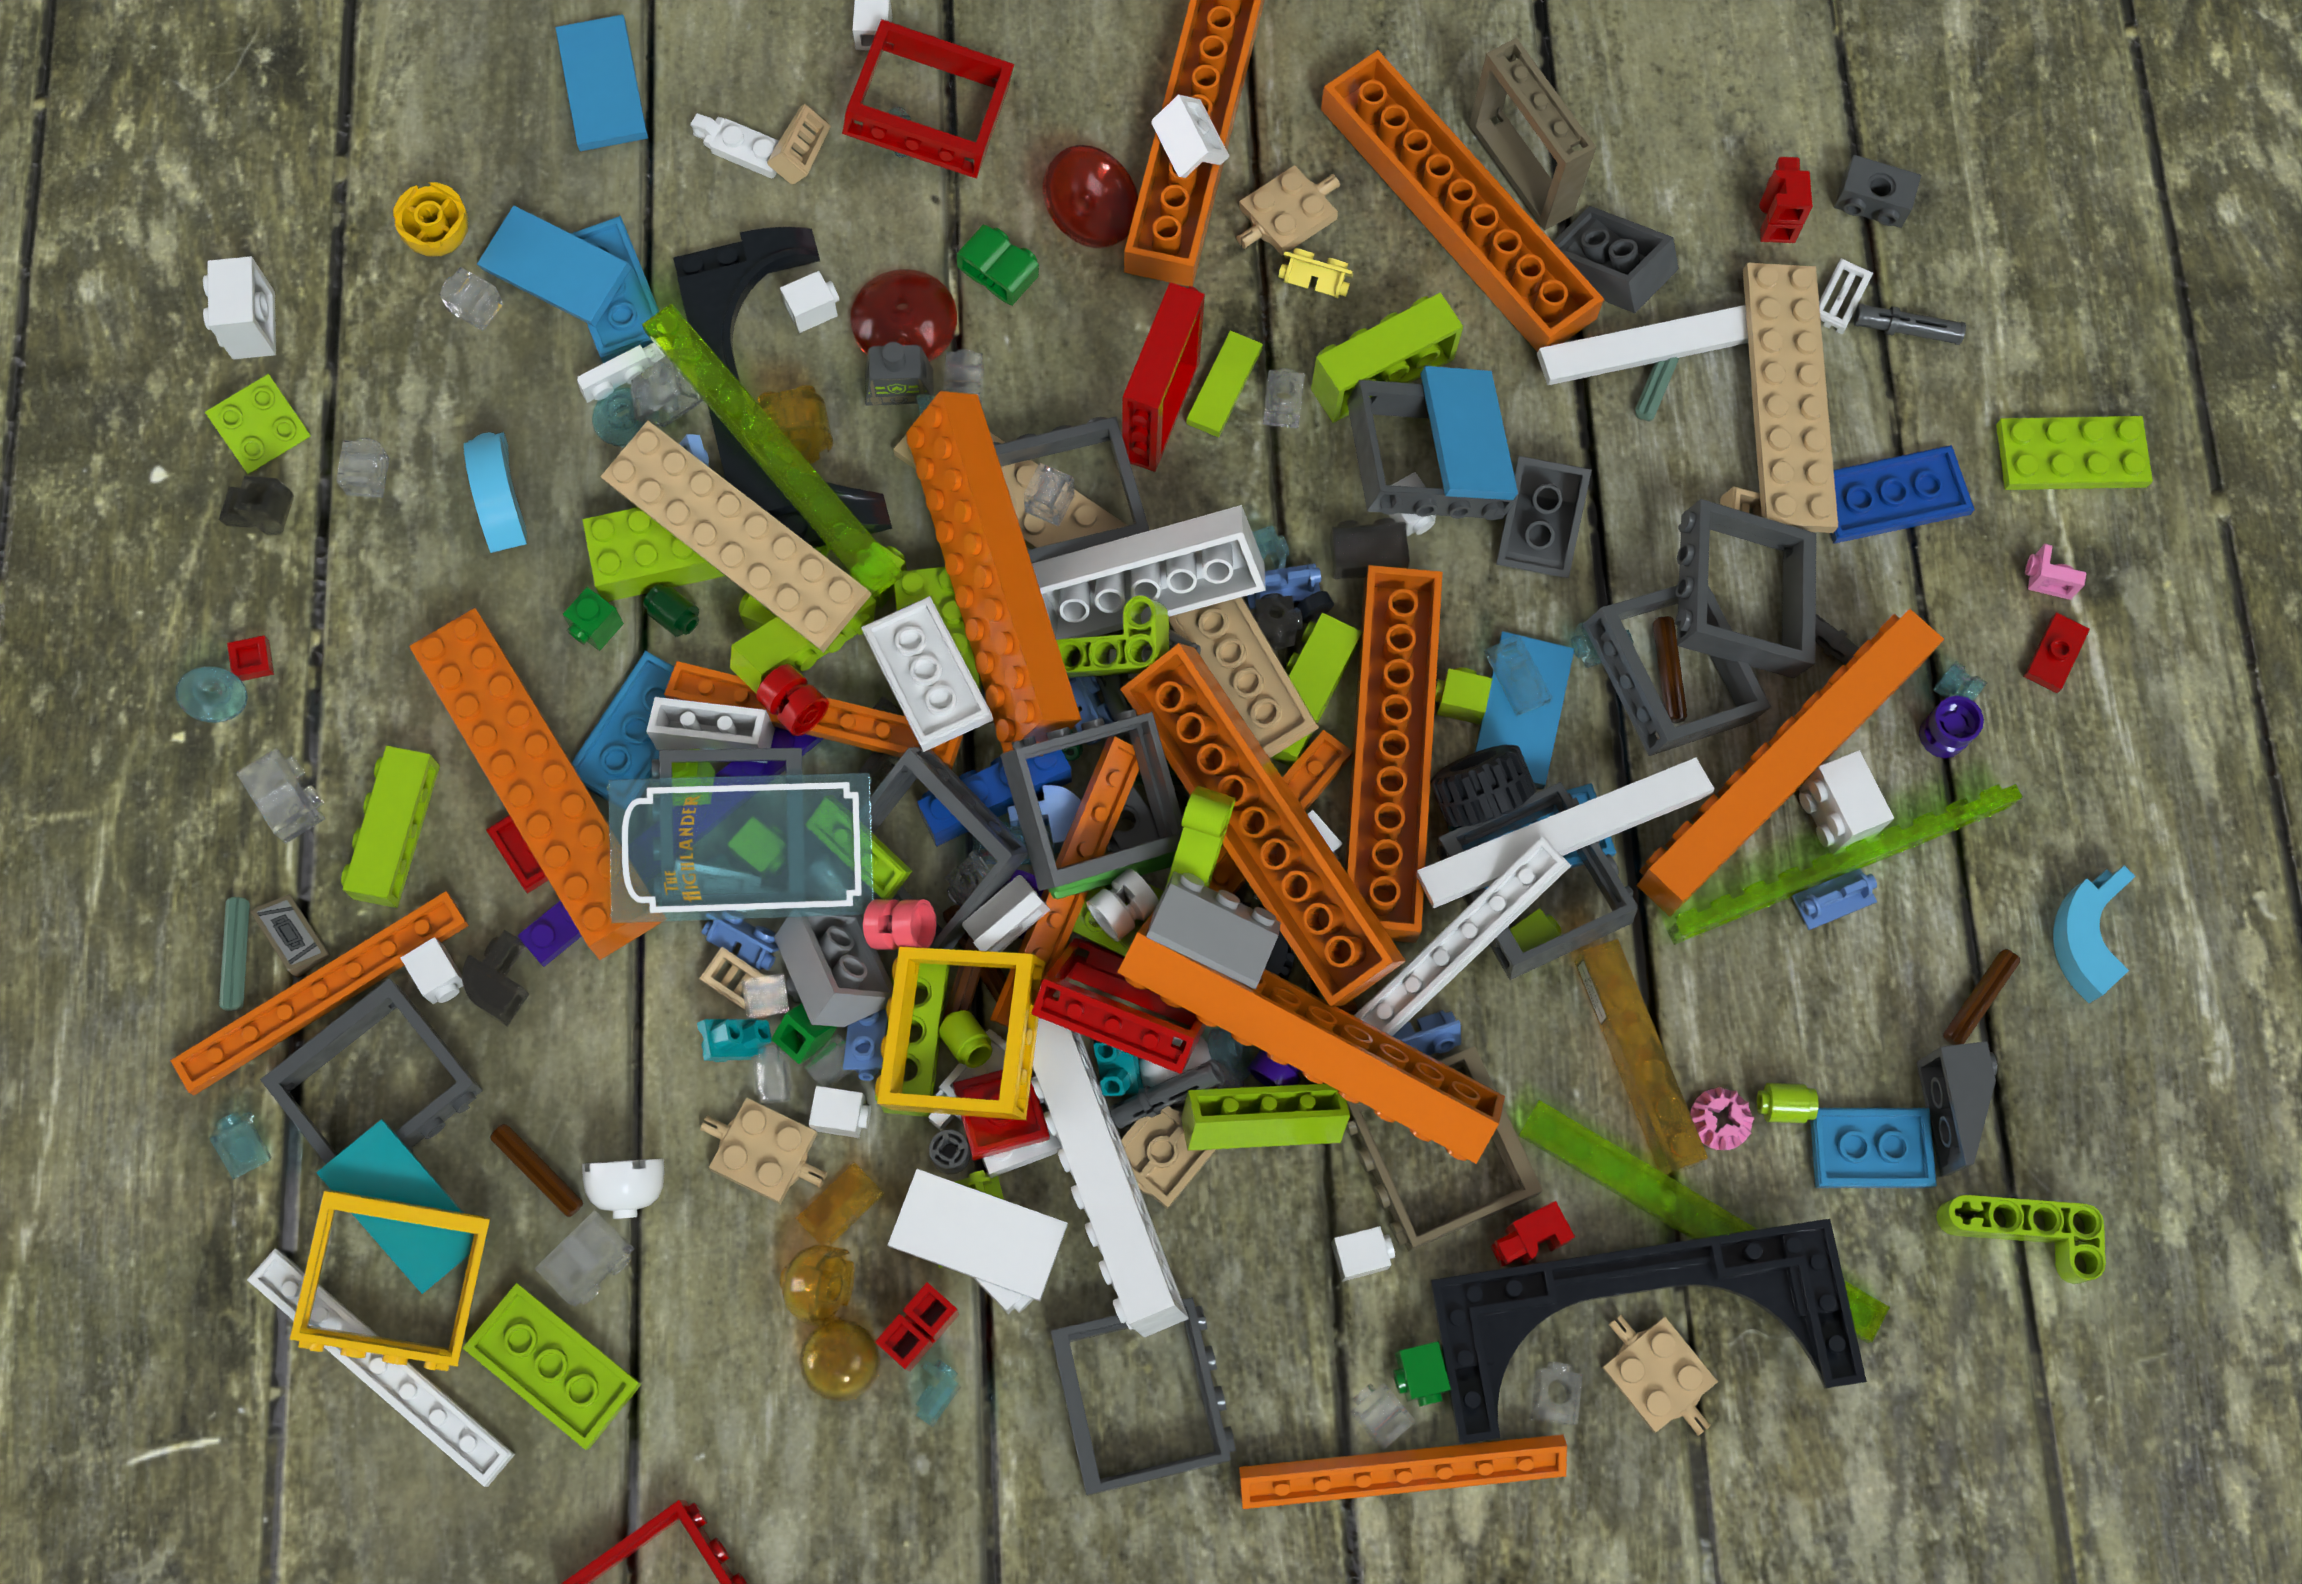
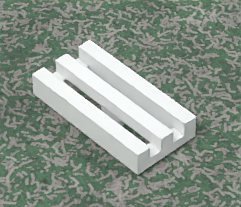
[1819,258,1873,334]

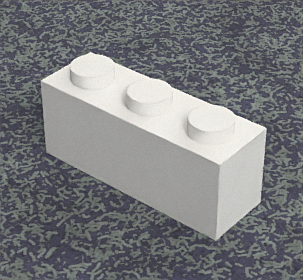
[646,697,775,763]

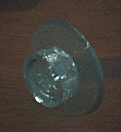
[592,388,657,447]
[175,666,248,723]
[1208,1028,1253,1080]

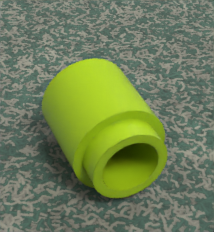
[939,1010,993,1068]
[1757,1083,1819,1123]

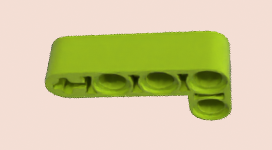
[1056,595,1169,678]
[1165,786,1236,888]
[1936,1195,2106,1284]

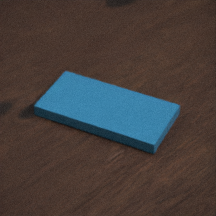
[555,14,648,151]
[477,205,632,327]
[571,216,670,363]
[1420,366,1518,500]
[1474,631,1575,789]
[572,651,674,811]

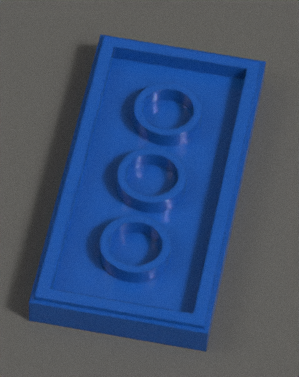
[1830,445,1975,544]

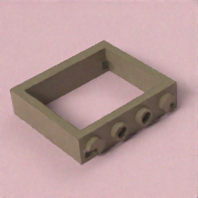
[1469,37,1596,231]
[1346,1046,1543,1252]

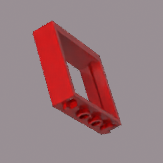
[842,19,1015,179]
[1122,282,1205,472]
[1031,937,1207,1074]
[561,1500,747,1584]

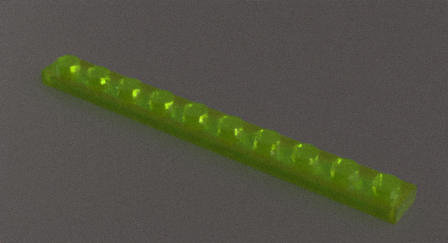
[642,303,903,599]
[1667,784,2023,945]
[1518,1100,1890,1343]

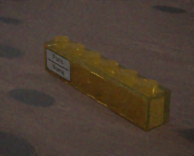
[1574,939,1708,1178]

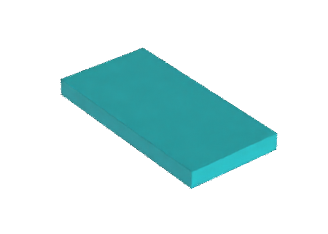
[316,1118,487,1294]

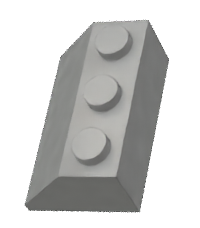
[1146,871,1281,989]
[774,907,893,1027]

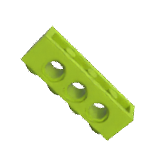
[875,963,950,1117]

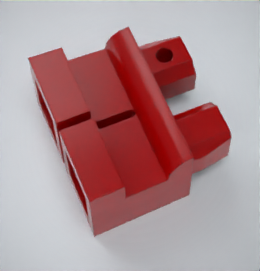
[1759,157,1813,243]
[1490,1201,1575,1268]
[875,1282,959,1371]

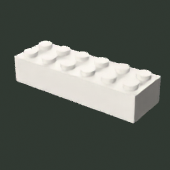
[1032,505,1266,639]

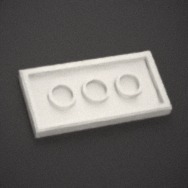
[861,596,993,752]
[888,1169,1068,1301]

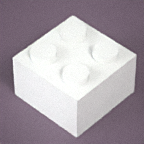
[203,256,276,359]
[1799,750,1895,856]

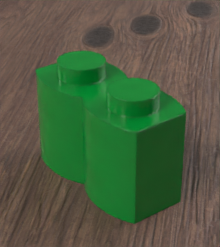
[957,224,1039,306]

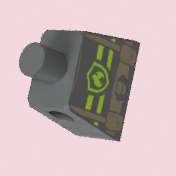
[865,342,934,406]

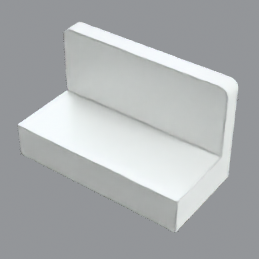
[1151,94,1230,178]
[962,875,1051,952]

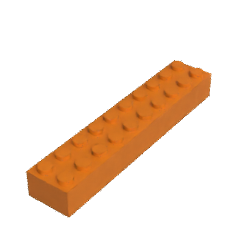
[1124,0,1265,286]
[1321,50,1604,352]
[906,391,1082,756]
[1344,565,1443,943]
[409,608,667,960]
[1637,609,1944,917]
[1120,643,1406,1007]
[1117,911,1505,1164]

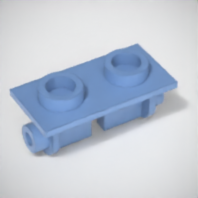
[1247,564,1321,609]
[1069,665,1117,745]
[1792,868,1877,930]
[702,910,779,971]
[843,1008,888,1081]
[1392,1010,1461,1055]

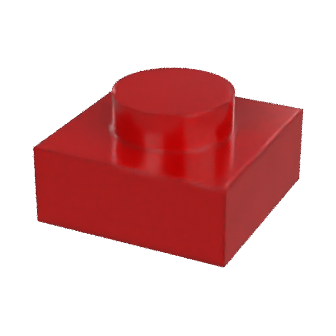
[227,635,274,682]

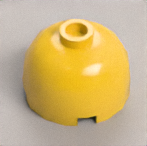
[393,182,469,257]

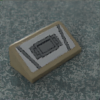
[250,894,331,978]

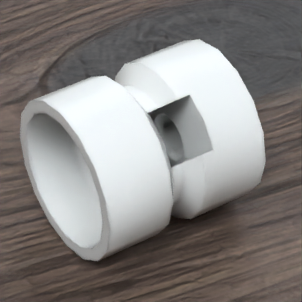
[1086,868,1159,942]

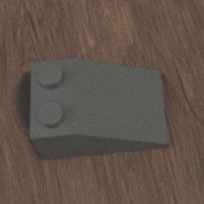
[1553,206,1679,313]
[1496,455,1592,578]
[1917,1041,1997,1177]

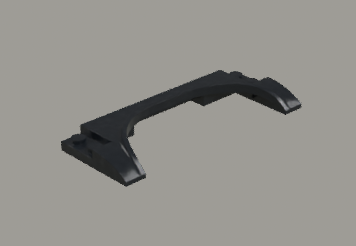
[673,227,892,548]
[1430,1219,1867,1444]

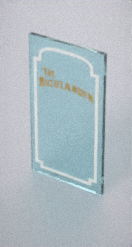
[607,773,873,923]

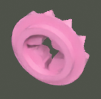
[1690,1087,1754,1150]

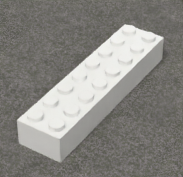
[1031,1018,1189,1337]

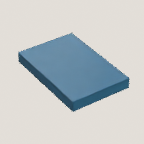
[1810,1108,1937,1188]

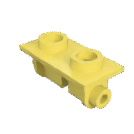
[1278,248,1353,298]

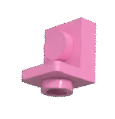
[2025,544,2086,600]

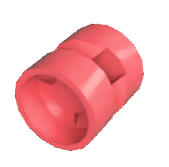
[863,899,937,950]

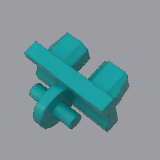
[697,1019,772,1062]
[1093,1039,1143,1096]

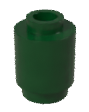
[643,584,699,637]

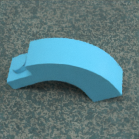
[464,432,527,553]
[2053,865,2136,1003]

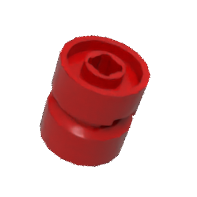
[756,664,829,736]

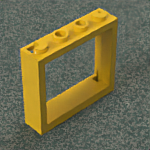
[875,947,1046,1120]
[289,1189,491,1371]

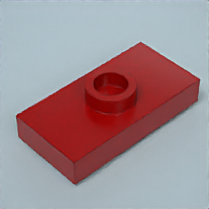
[2023,612,2090,693]

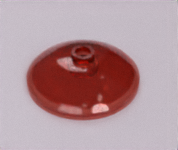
[1043,145,1138,248]
[851,269,957,362]

